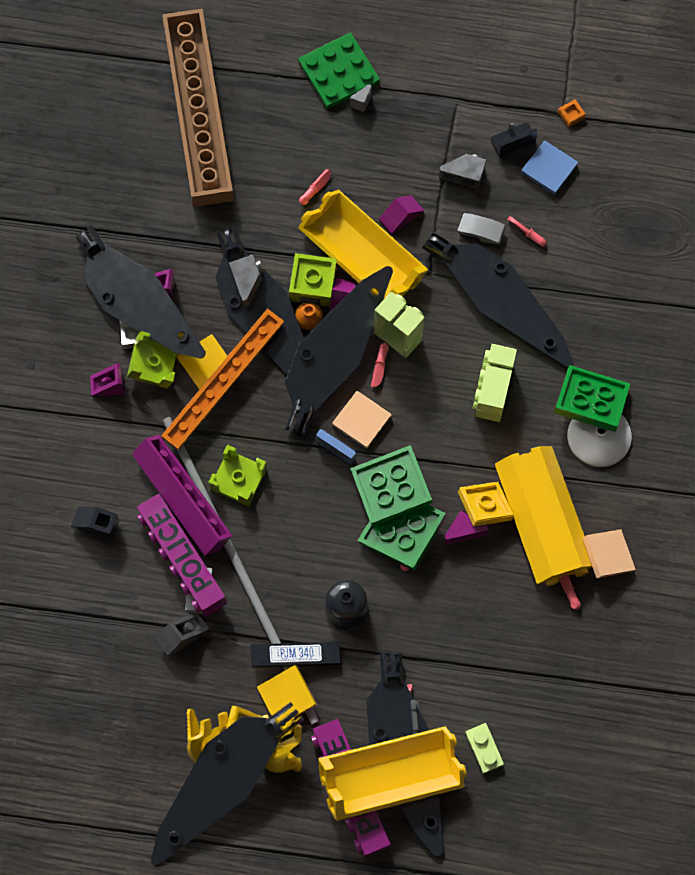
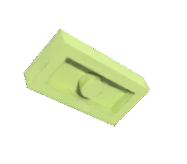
[465,723,504,774]

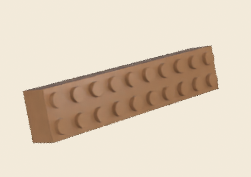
[162,9,234,207]

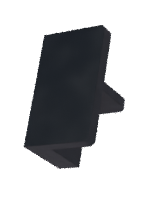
[491,122,538,157]

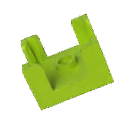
[289,253,337,307]
[127,331,179,388]
[208,445,267,507]

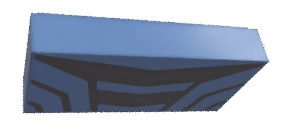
[316,429,356,465]

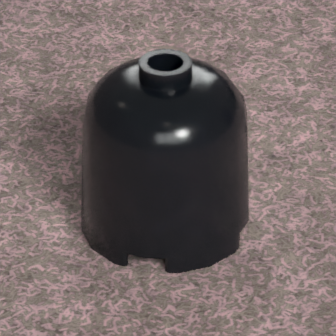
[324,580,368,630]

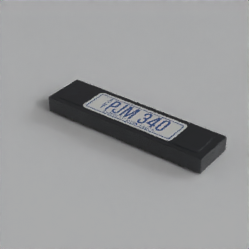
[250,642,340,668]

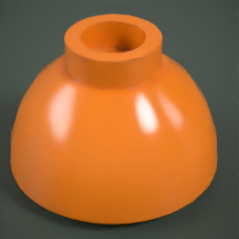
[295,302,324,331]

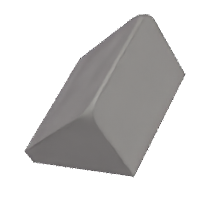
[350,85,372,112]

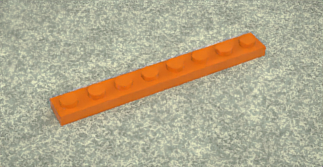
[161,309,284,450]

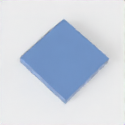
[521,140,578,195]

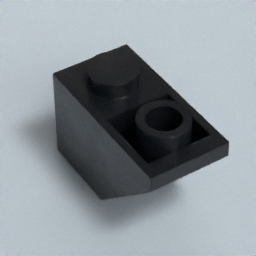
[71,507,119,541]

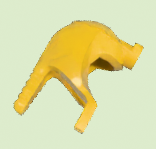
[187,709,228,763]
[262,715,302,773]

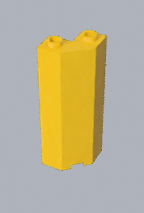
[298,190,428,300]
[495,446,592,586]
[318,726,466,821]

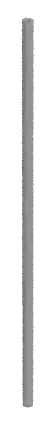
[163,417,319,725]

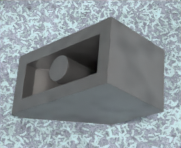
[439,154,486,190]
[229,255,264,307]
[155,613,209,655]

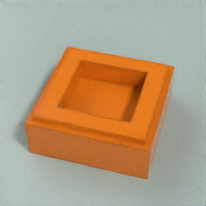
[558,100,586,127]

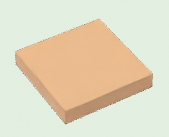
[332,391,392,449]
[583,530,636,579]

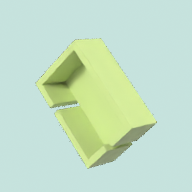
[374,292,424,358]
[472,344,517,422]

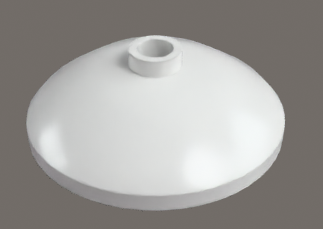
[567,414,632,467]

